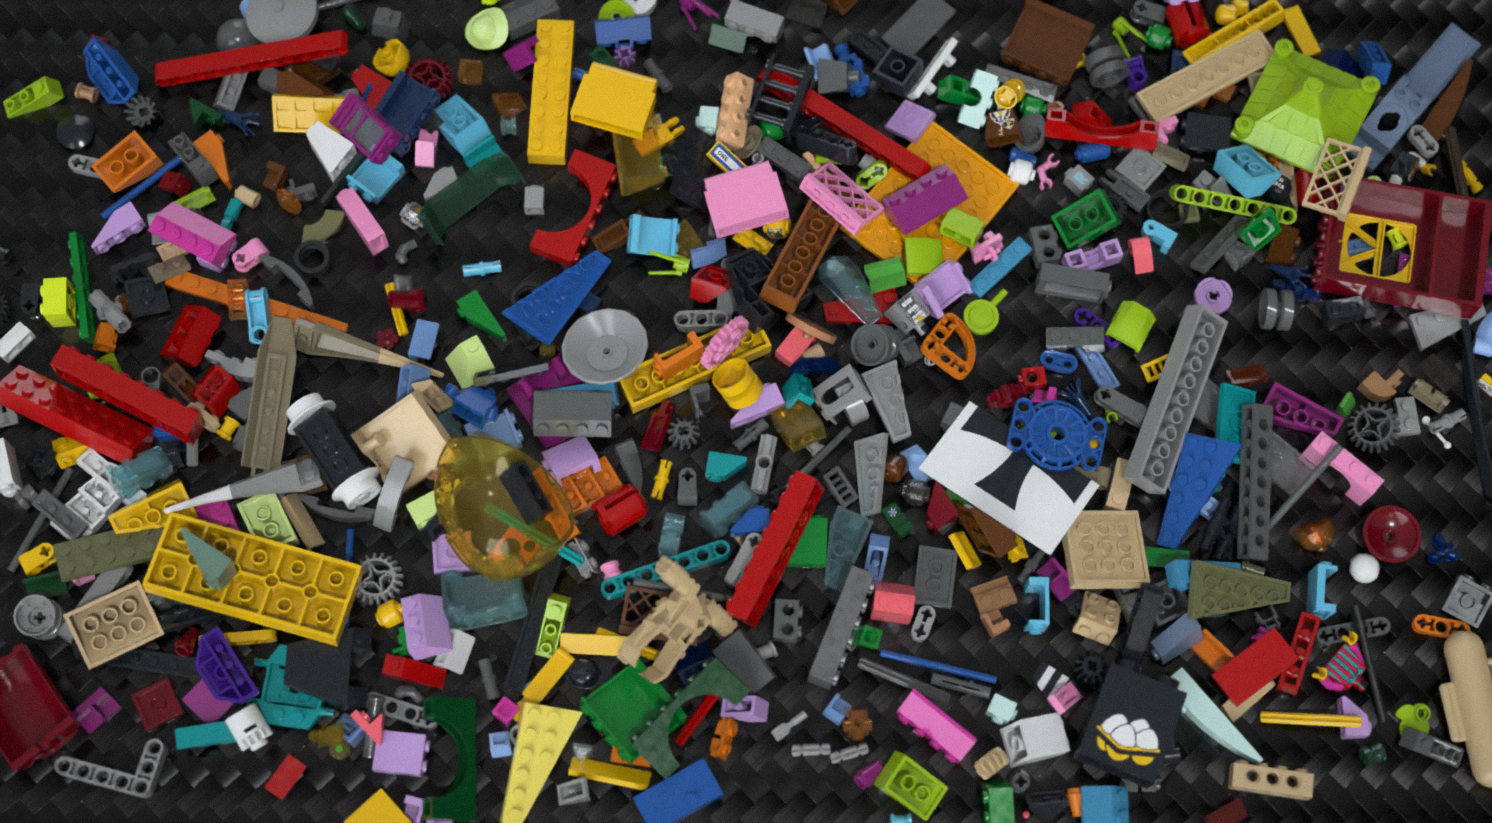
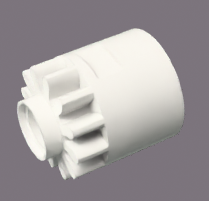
[225,703,273,752]

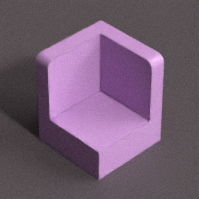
[404,795,424,823]

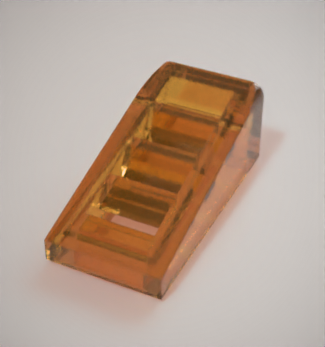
[227,278,249,320]

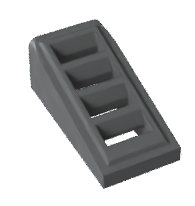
[820,466,859,508]

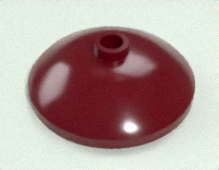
[1362,505,1422,563]

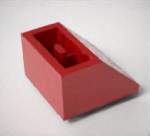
[188,365,242,419]

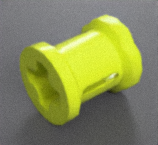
[1385,227,1408,251]

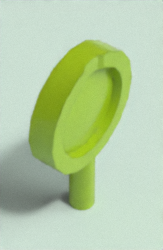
[963,289,1008,335]

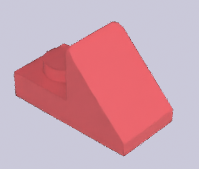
[350,710,385,745]

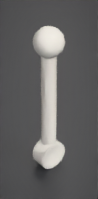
[1422,416,1451,449]

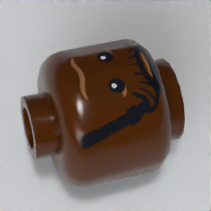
[884,453,909,482]

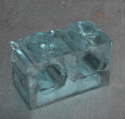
[658,512,685,557]

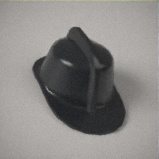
[564,657,612,689]

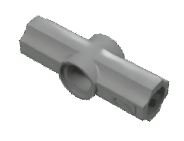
[88,290,132,333]
[750,434,778,494]

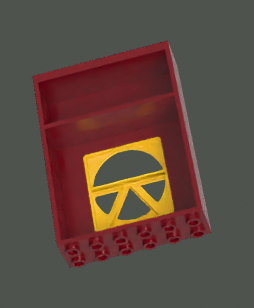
[1310,173,1492,319]

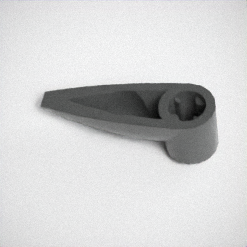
[613,438,643,493]

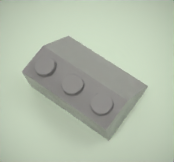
[725,0,784,43]

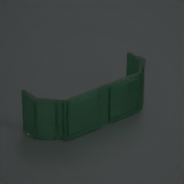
[417,151,526,246]

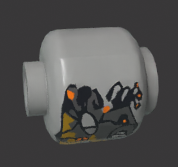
[399,202,428,230]

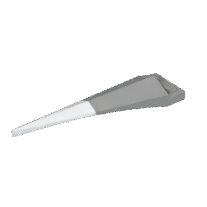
[163,458,323,513]

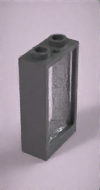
[1034,262,1112,304]

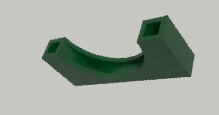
[630,657,750,779]
[423,696,477,822]

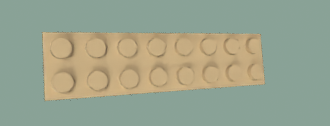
[1135,29,1274,122]

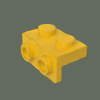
[52,436,98,469]

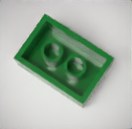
[1051,188,1122,251]

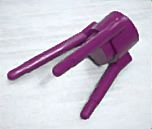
[679,0,720,30]

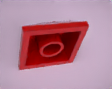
[689,264,731,303]

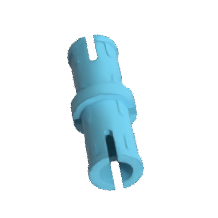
[462,260,502,277]

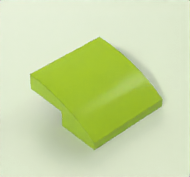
[904,237,943,276]

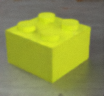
[40,277,76,327]

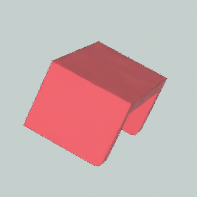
[775,326,816,370]

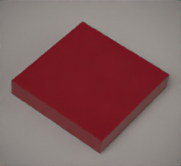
[131,677,185,731]

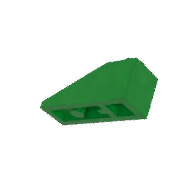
[937,74,995,108]
[456,289,507,342]

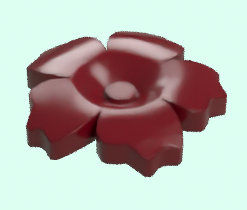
[376,328,399,350]

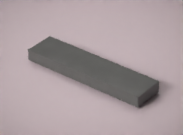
[1190,214,1251,274]

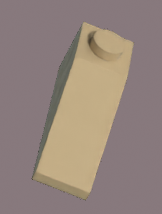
[1102,457,1132,511]

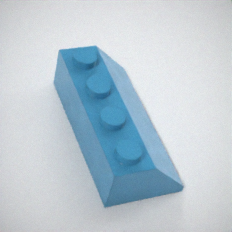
[1081,786,1129,823]

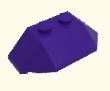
[195,626,260,704]

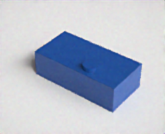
[633,758,723,823]

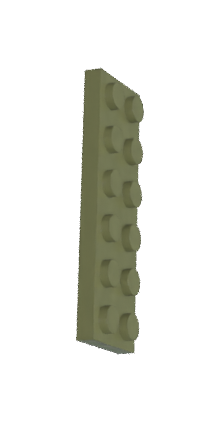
[53,527,164,583]

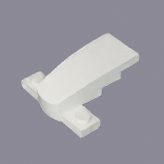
[50,448,147,541]

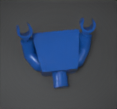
[443,383,499,430]

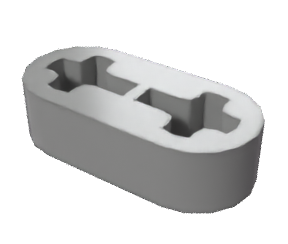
[1407,125,1439,158]
[910,605,936,642]

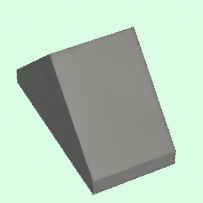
[556,777,590,805]

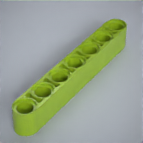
[1169,184,1297,224]

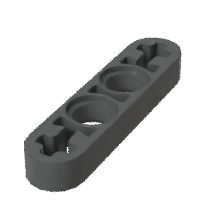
[1314,617,1391,646]

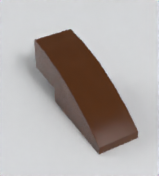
[591,210,647,254]

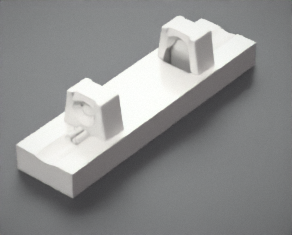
[907,37,958,101]

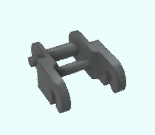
[1253,605,1281,630]

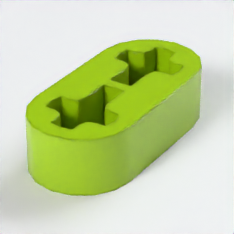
[856,160,887,189]

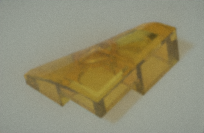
[676,219,706,259]

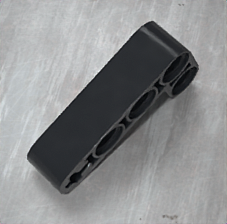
[795,117,857,165]

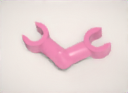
[1036,154,1060,191]

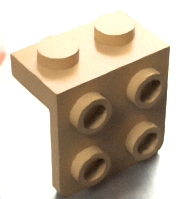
[1072,591,1121,646]

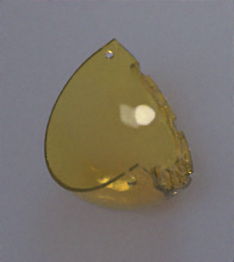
[434,436,575,581]

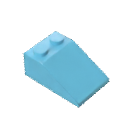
[429,94,491,155]

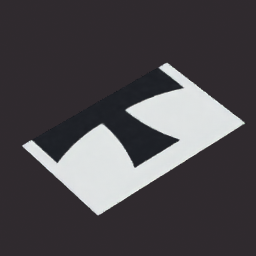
[918,401,1100,555]

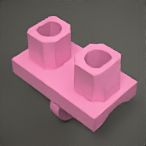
[969,231,1003,264]

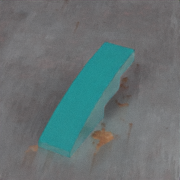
[175,721,237,750]

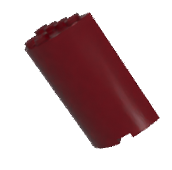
[0,643,80,771]

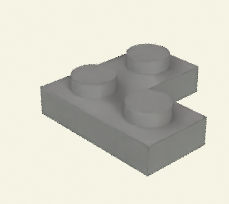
[1381,396,1421,438]

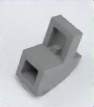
[835,381,869,427]

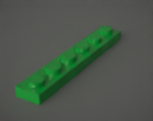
[68,231,96,344]

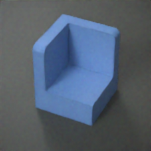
[823,693,852,726]

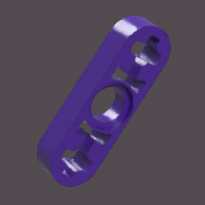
[1073,308,1121,348]

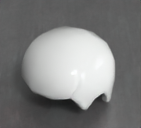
[1349,553,1380,583]

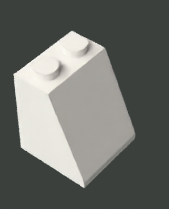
[306,120,357,184]
[0,438,23,497]
[1000,712,1071,768]

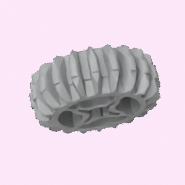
[356,553,404,606]

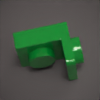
[392,626,411,658]

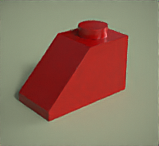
[1071,100,1112,127]

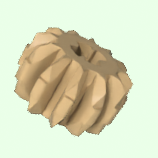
[974,747,1009,779]

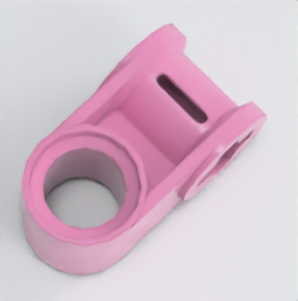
[232,238,270,273]

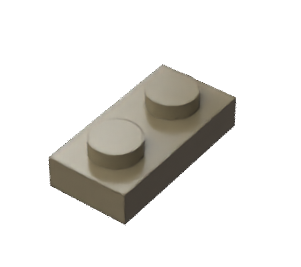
[147,254,191,284]

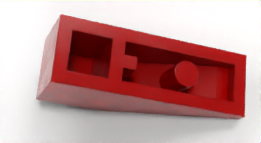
[382,654,447,689]

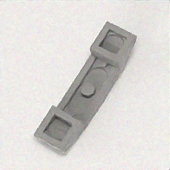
[373,455,415,533]

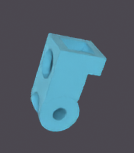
[1141,220,1178,254]

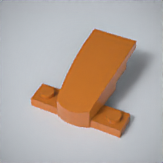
[532,455,623,543]

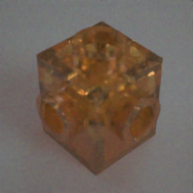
[843,710,872,740]

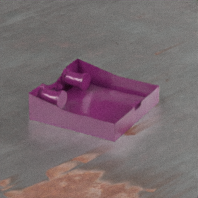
[506,353,614,450]

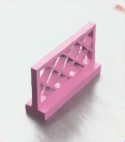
[799,161,885,236]

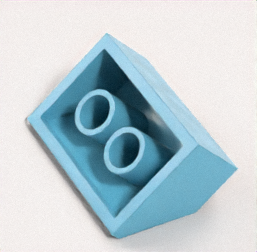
[1213,144,1282,199]

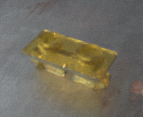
[308,723,344,747]

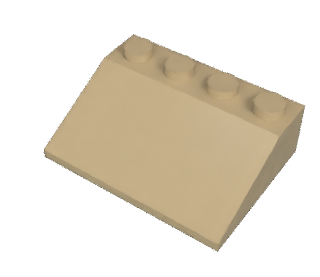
[63,580,164,669]

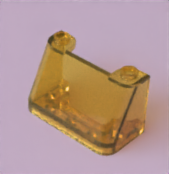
[612,111,668,197]

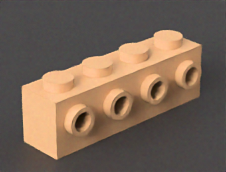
[715,72,754,151]

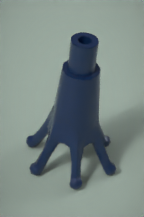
[218,109,261,136]
[1270,263,1313,292]
[1058,377,1096,421]

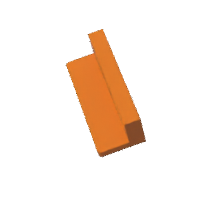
[1190,628,1235,672]

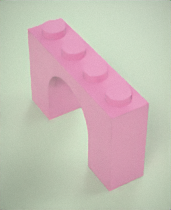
[1299,431,1384,506]

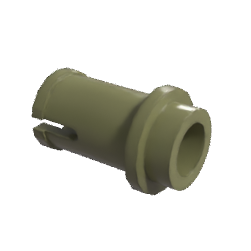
[1240,560,1265,576]

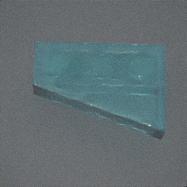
[106,446,173,501]
[699,480,759,539]

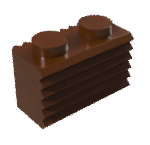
[1264,223,1301,266]

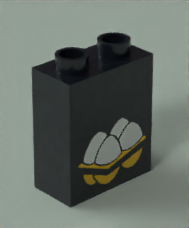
[1072,659,1188,789]

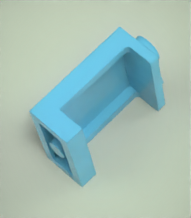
[346,144,405,205]
[1306,562,1338,620]

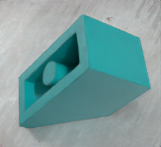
[705,451,747,483]

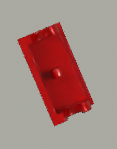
[264,754,307,800]

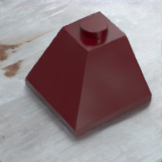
[925,481,959,534]

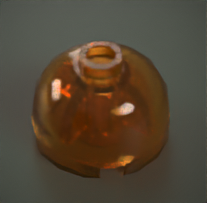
[1295,517,1336,553]

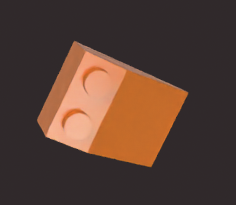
[91,130,164,193]

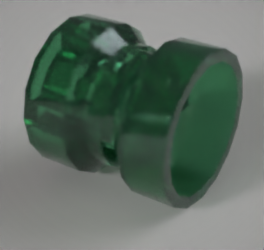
[1359,742,1387,767]

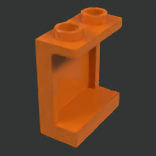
[653,330,704,381]

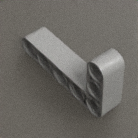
[54,739,168,798]

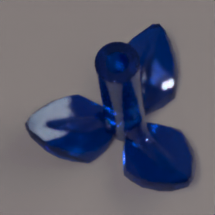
[1428,532,1462,564]

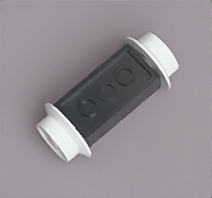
[286,393,382,509]

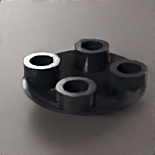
[57,114,95,151]

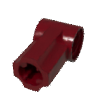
[387,289,426,313]

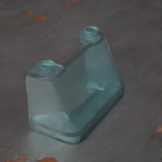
[440,557,528,631]

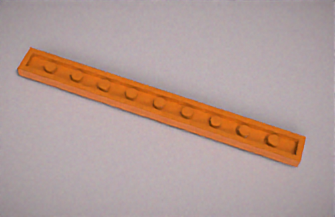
[164,272,349,333]

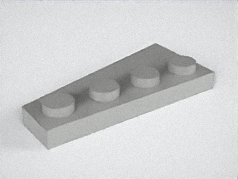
[985,63,1058,103]
[1408,303,1487,352]
[861,360,911,443]
[854,432,888,517]

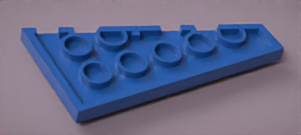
[502,250,612,347]

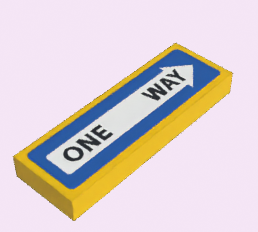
[706,140,747,173]

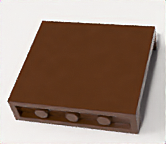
[1000,0,1095,88]

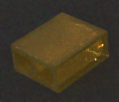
[770,399,827,453]

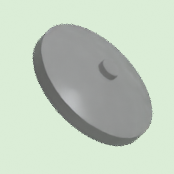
[246,0,319,44]

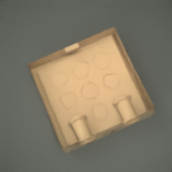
[351,389,462,494]
[1061,510,1150,589]

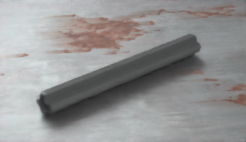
[858,657,951,704]

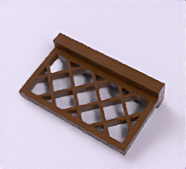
[618,585,699,646]

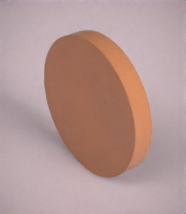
[785,313,837,344]

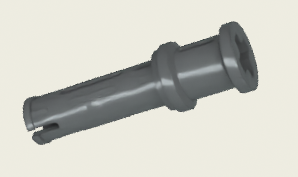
[363,696,385,758]

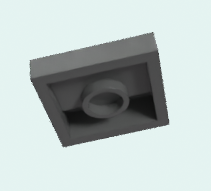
[1441,574,1492,628]

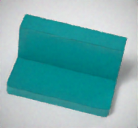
[462,135,505,177]
[782,371,815,409]

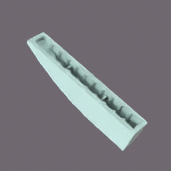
[1171,667,1263,764]

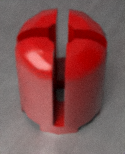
[1165,0,1211,49]
[591,484,647,537]

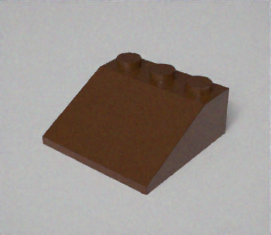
[952,501,1018,558]

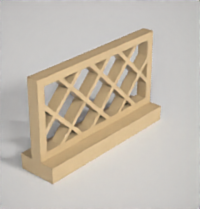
[1301,138,1372,222]

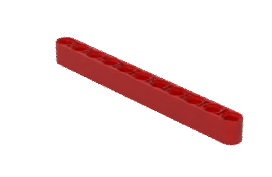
[154,30,349,87]
[756,68,932,181]

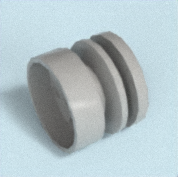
[13,595,66,640]

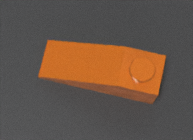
[193,130,232,190]

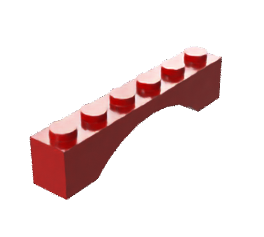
[1044,108,1159,151]

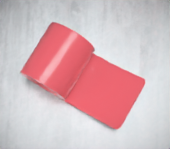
[1128,236,1154,275]

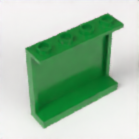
[580,658,687,765]

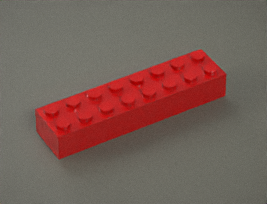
[50,344,205,446]
[0,365,154,467]
[726,470,825,629]

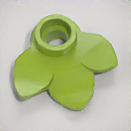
[1395,703,1431,736]

